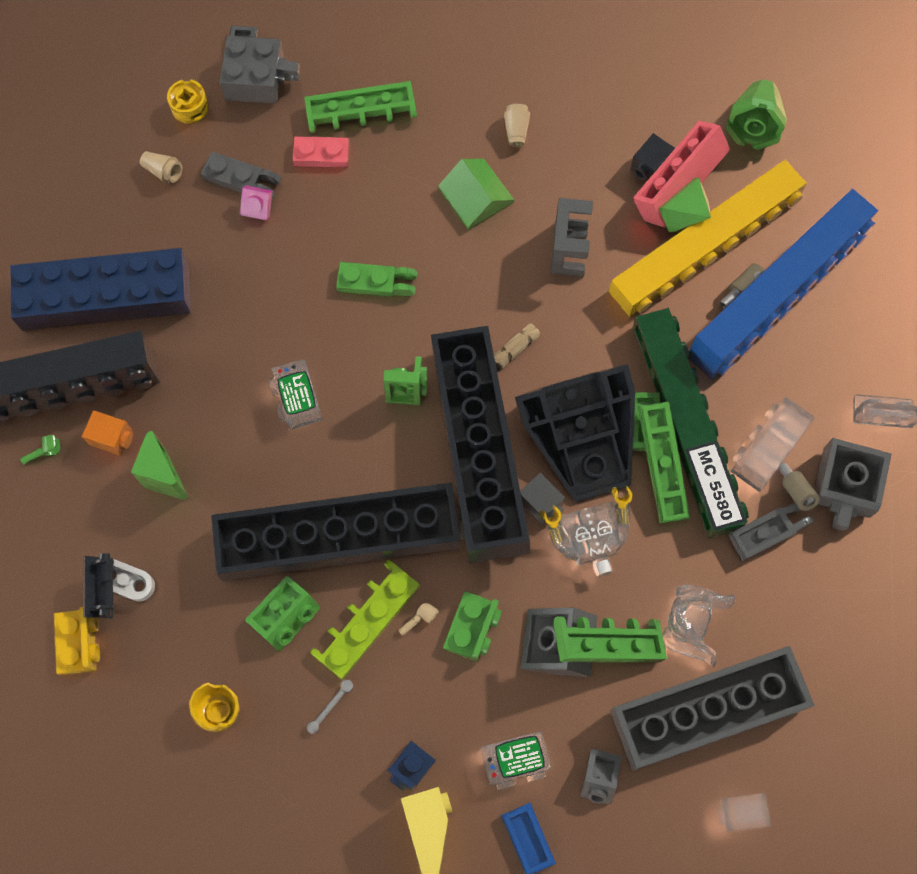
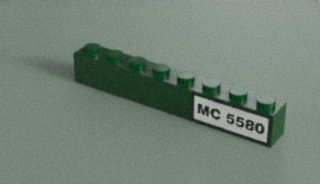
[633,307,749,539]

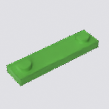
[638,402,691,524]

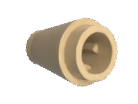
[504,104,531,147]
[140,151,183,183]

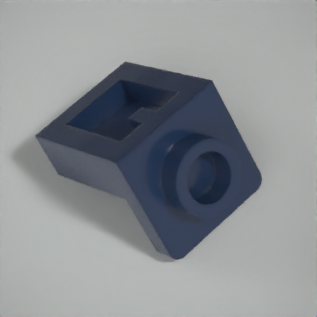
[387,741,436,792]

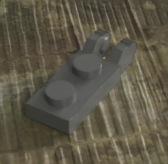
[201,151,281,199]
[728,503,814,561]

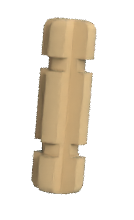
[494,324,540,369]

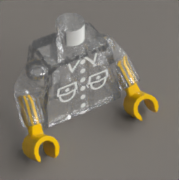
[540,486,633,577]

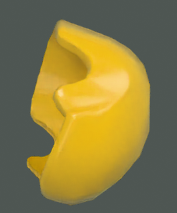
[189,682,240,732]

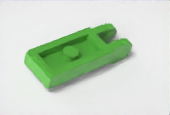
[336,262,418,297]

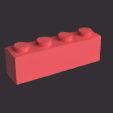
[633,121,730,227]

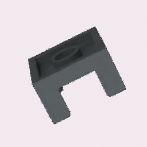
[550,198,593,277]

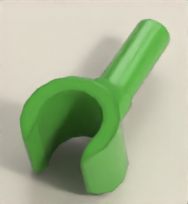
[20,435,60,465]

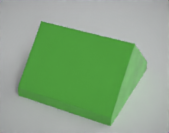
[439,159,514,230]
[131,431,189,500]

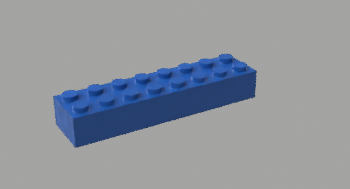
[688,188,879,380]

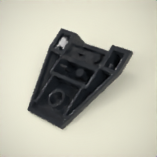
[515,364,636,502]

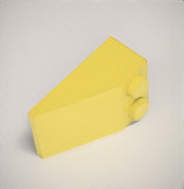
[401,787,453,874]

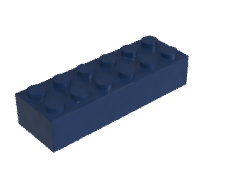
[10,248,191,331]

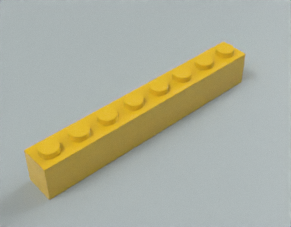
[608,159,807,317]

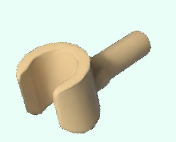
[398,603,439,636]

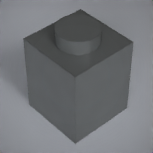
[520,473,565,525]

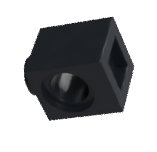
[630,133,675,181]

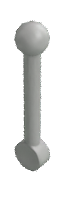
[307,680,353,734]

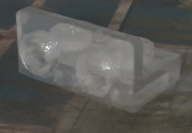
[853,394,917,428]

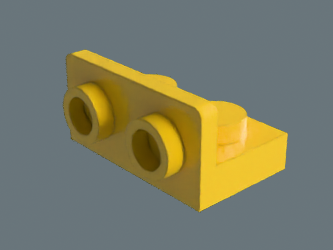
[54,606,100,675]

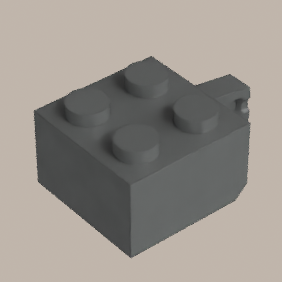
[220,36,300,104]
[814,438,892,531]

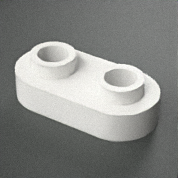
[113,559,155,602]

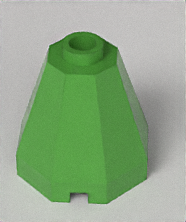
[726,79,787,150]

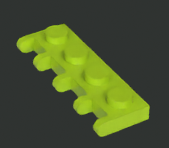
[310,559,420,680]

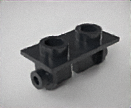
[83,553,115,619]

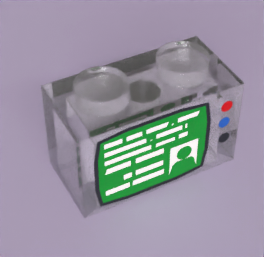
[269,359,323,430]
[480,731,552,790]

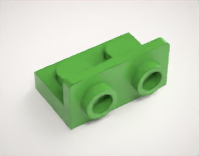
[383,357,428,405]
[245,576,320,651]
[443,591,502,662]

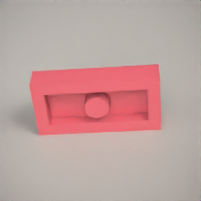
[293,136,350,167]

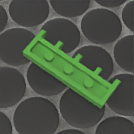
[304,81,417,133]
[554,616,667,662]

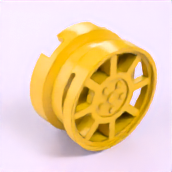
[167,79,209,124]

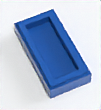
[501,803,556,874]

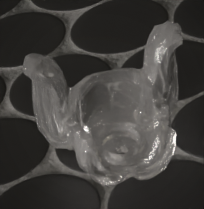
[662,585,736,667]

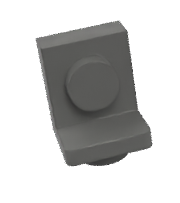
[580,748,622,804]

